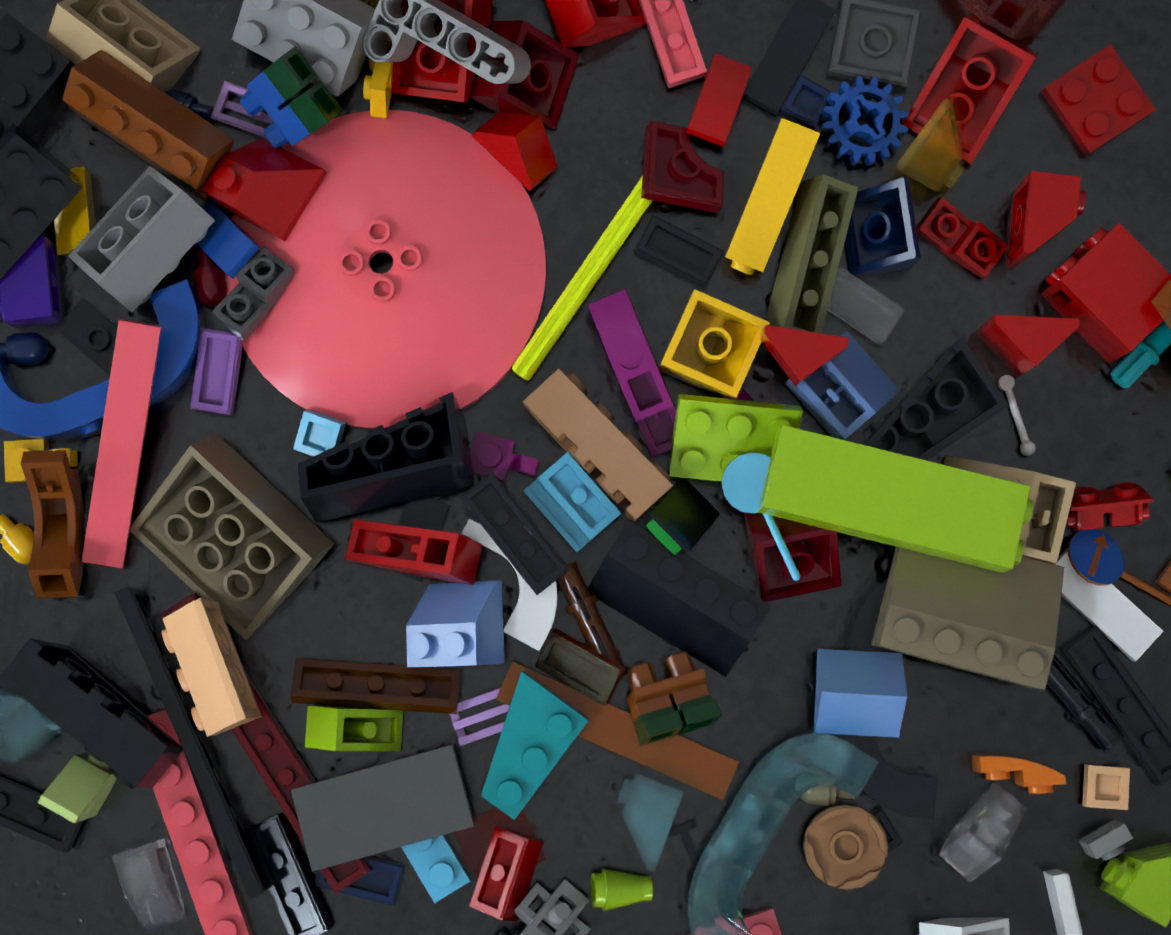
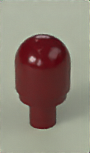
[193,250,227,307]

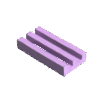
[210,81,284,146]
[449,688,510,746]

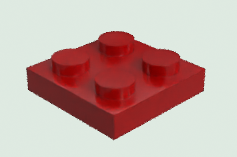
[1041,44,1156,157]

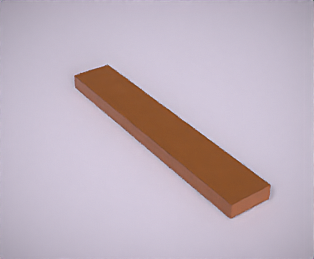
[496,661,739,800]

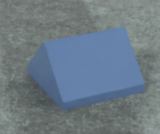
[814,649,907,738]

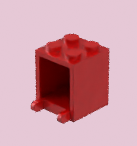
[1041,223,1171,363]

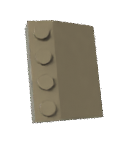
[130,433,334,640]
[871,547,1064,690]

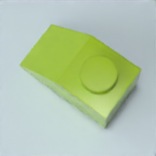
[305,705,404,751]

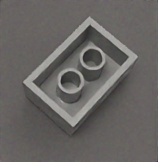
[232,0,375,97]
[68,166,215,313]

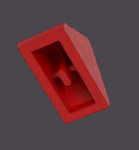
[472,112,557,191]
[760,325,849,387]

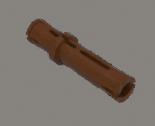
[557,561,628,677]

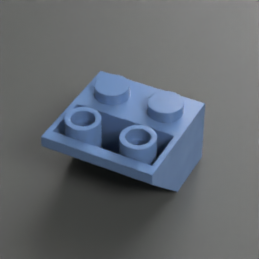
[785,330,900,440]

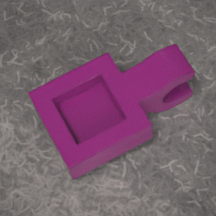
[470,431,540,482]

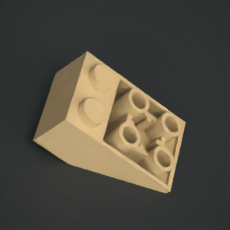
[943,455,1076,564]

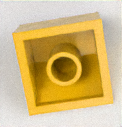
[660,289,770,398]

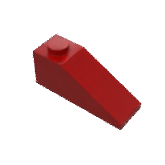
[345,519,483,585]

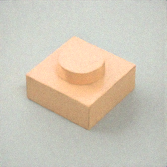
[1082,764,1130,810]

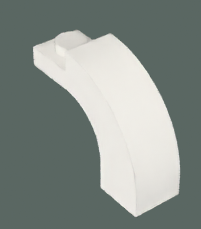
[462,519,558,651]

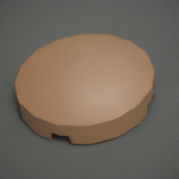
[803,804,888,890]

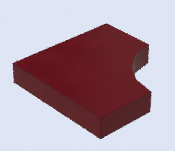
[641,120,724,213]

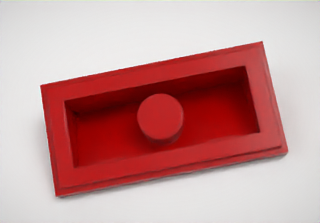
[469,826,543,922]

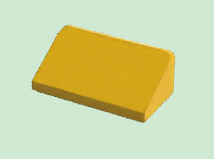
[54,166,96,255]

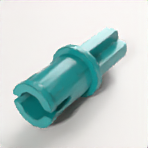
[1110,320,1171,389]

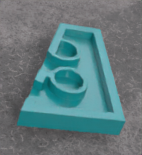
[481,669,589,820]

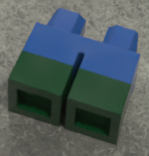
[240,46,343,148]

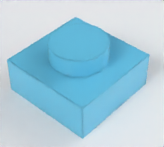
[293,409,346,457]

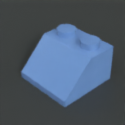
[406,580,505,668]

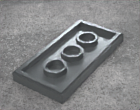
[291,744,475,872]

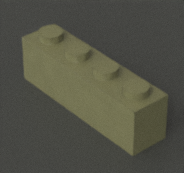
[766,174,858,333]

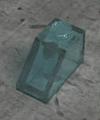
[617,772,684,872]

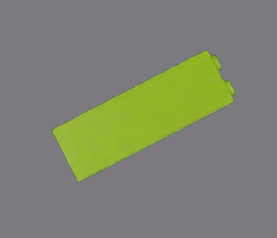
[758,425,1033,573]

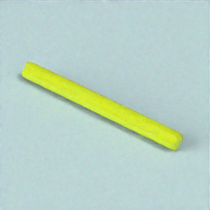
[512,176,652,381]

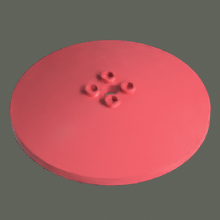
[224,110,546,430]

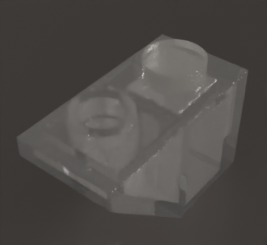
[939,782,1026,883]

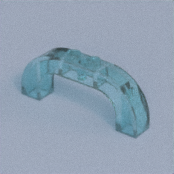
[688,733,879,935]

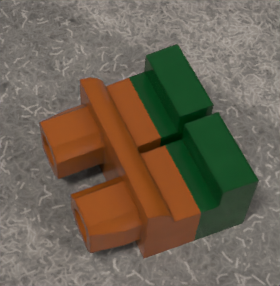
[626,652,722,747]

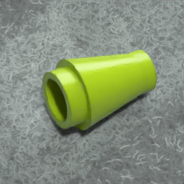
[590,869,653,911]

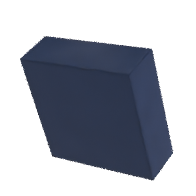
[779,74,832,130]

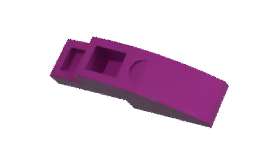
[588,288,676,457]

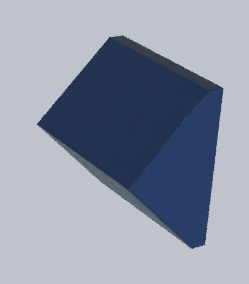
[845,177,921,277]

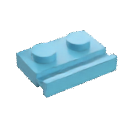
[523,452,622,553]

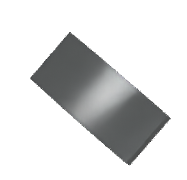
[211,247,295,342]

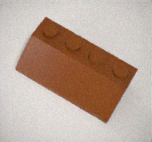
[62,50,235,203]

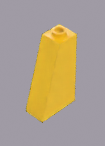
[725,118,820,276]

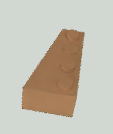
[523,369,673,523]

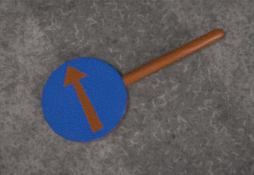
[1068,529,1171,606]

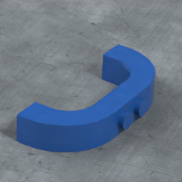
[0,279,206,441]

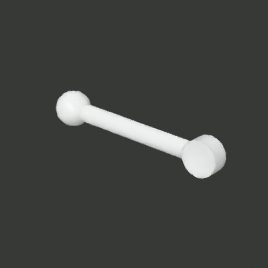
[997,375,1036,456]

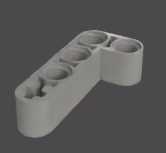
[363,0,531,84]

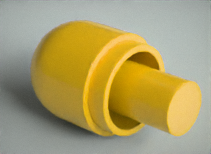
[0,513,34,565]

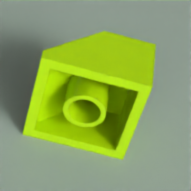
[1099,842,1171,927]

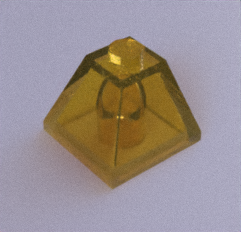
[895,94,965,192]

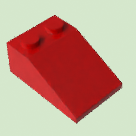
[391,0,493,102]
[902,14,1039,165]

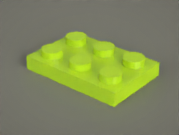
[667,394,803,482]

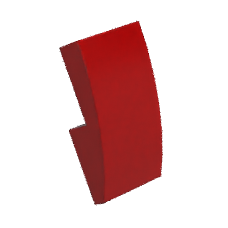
[686,53,752,147]
[916,197,1009,278]

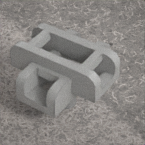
[514,879,590,935]

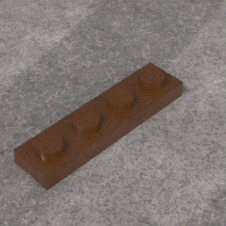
[290,658,461,714]

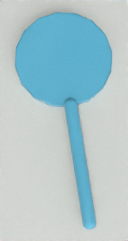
[722,452,800,581]

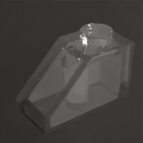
[112,838,187,931]

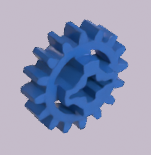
[819,76,909,166]

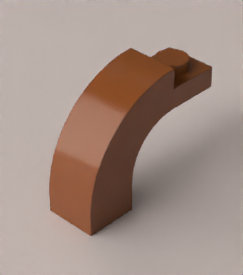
[21,450,85,598]

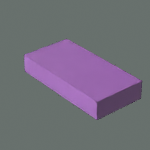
[190,328,243,415]

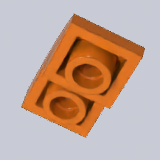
[971,754,1066,794]

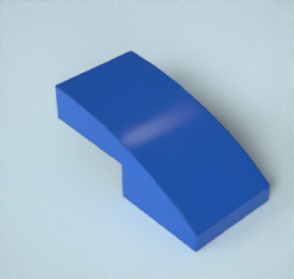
[197,198,260,279]

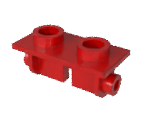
[1066,482,1153,531]

